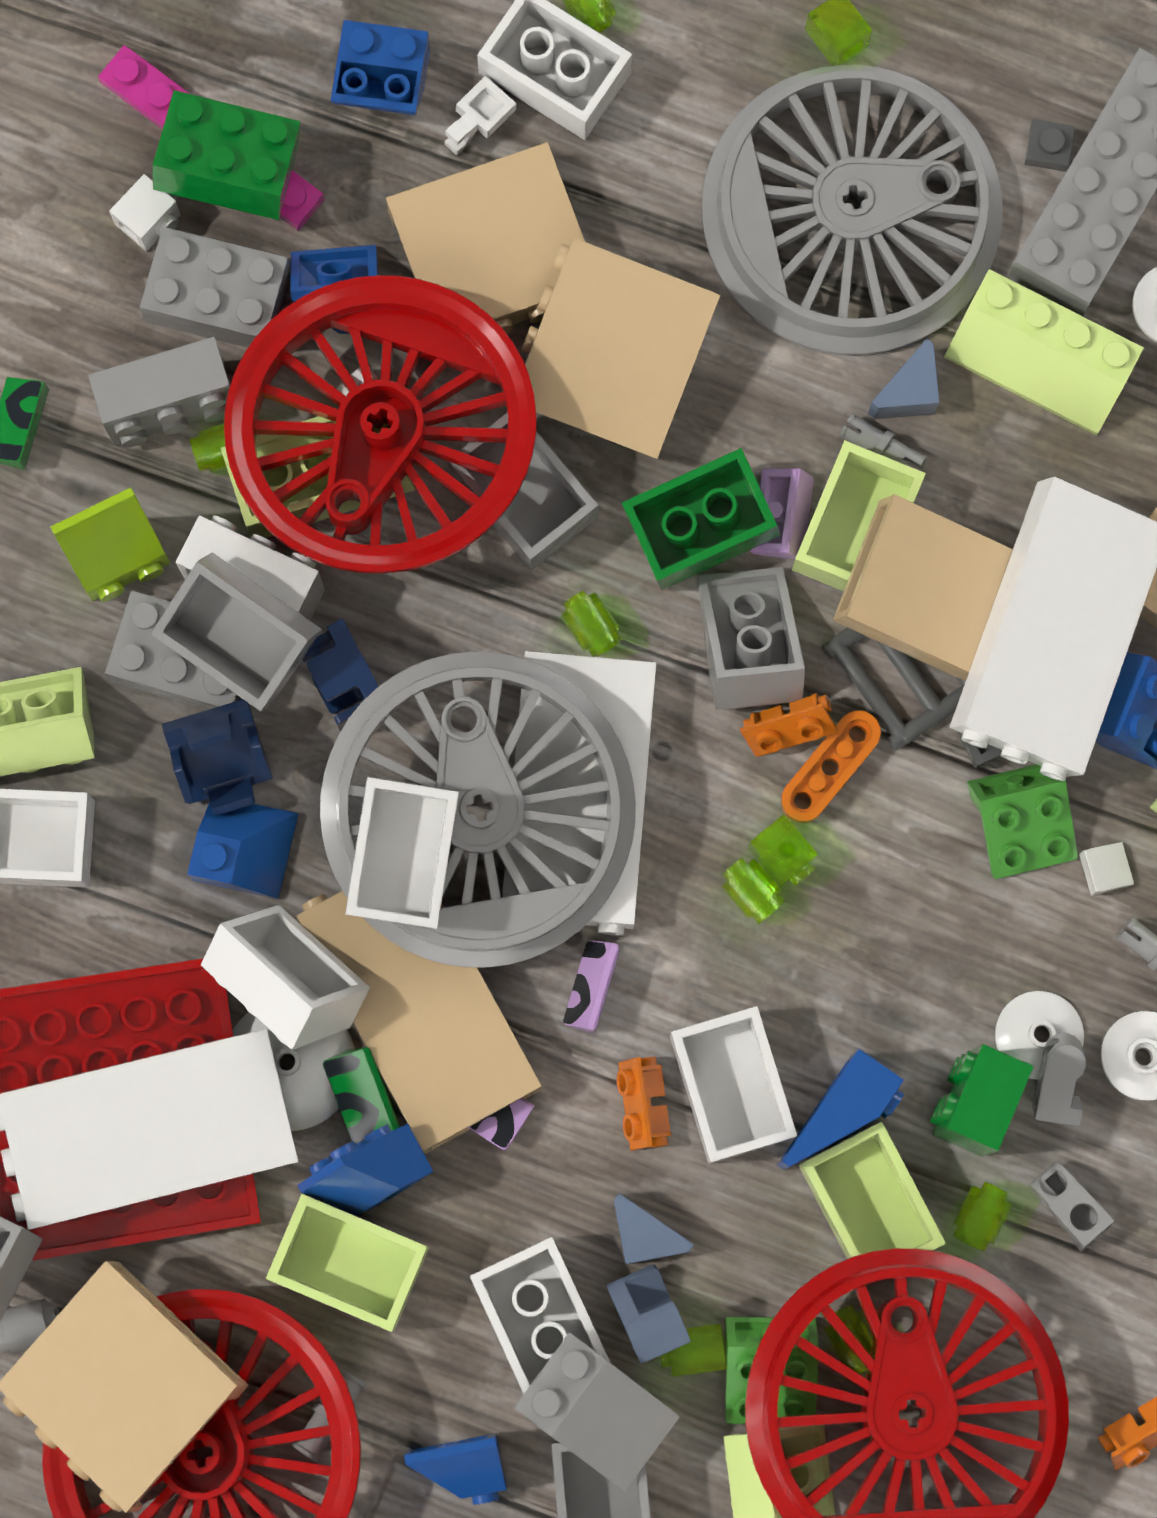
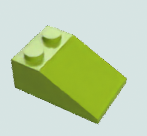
[50,487,170,602]

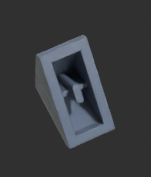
[868,339,940,419]
[614,1193,694,1264]

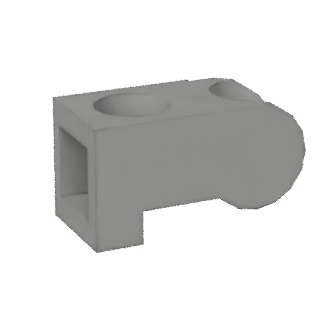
[1032,1033,1086,1127]
[1029,1162,1115,1252]

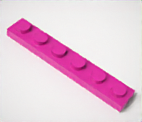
[98,45,325,232]

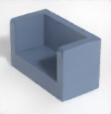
[606,1265,691,1364]

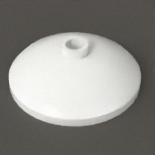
[232,1012,355,1131]

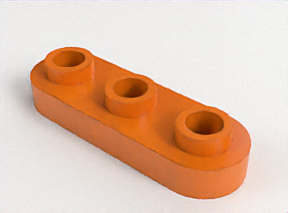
[780,711,881,823]

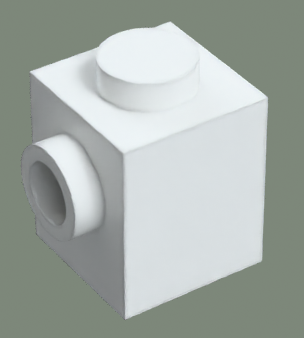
[109,174,181,252]

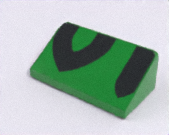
[0,377,49,470]
[323,1047,400,1143]

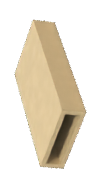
[832,494,1013,681]
[297,891,543,1154]

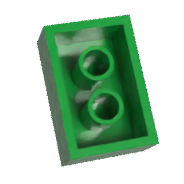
[152,90,301,220]
[622,448,780,590]
[929,1044,1034,1156]

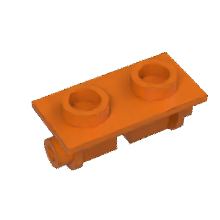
[740,693,838,757]
[616,1056,672,1151]
[1097,1396,1157,1471]

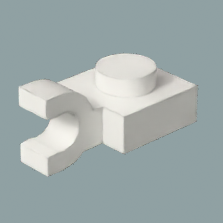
[445,76,516,155]

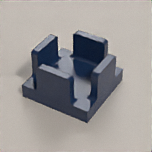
[302,619,379,731]
[162,699,273,815]

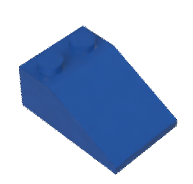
[777,1049,904,1170]

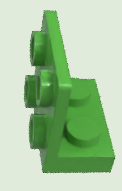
[967,764,1078,879]
[725,1317,819,1424]

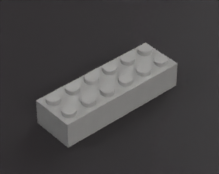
[1007,48,1157,316]

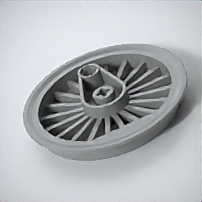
[702,65,1003,355]
[320,652,636,967]

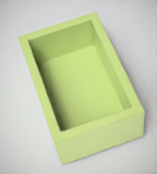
[792,440,926,591]
[798,1122,946,1285]
[266,1194,429,1332]

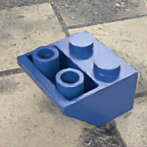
[330,20,430,115]
[1095,652,1157,769]
[297,1124,434,1216]

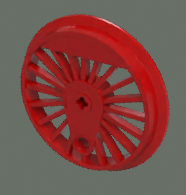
[224,275,537,574]
[745,1248,1069,1518]
[42,1289,361,1518]

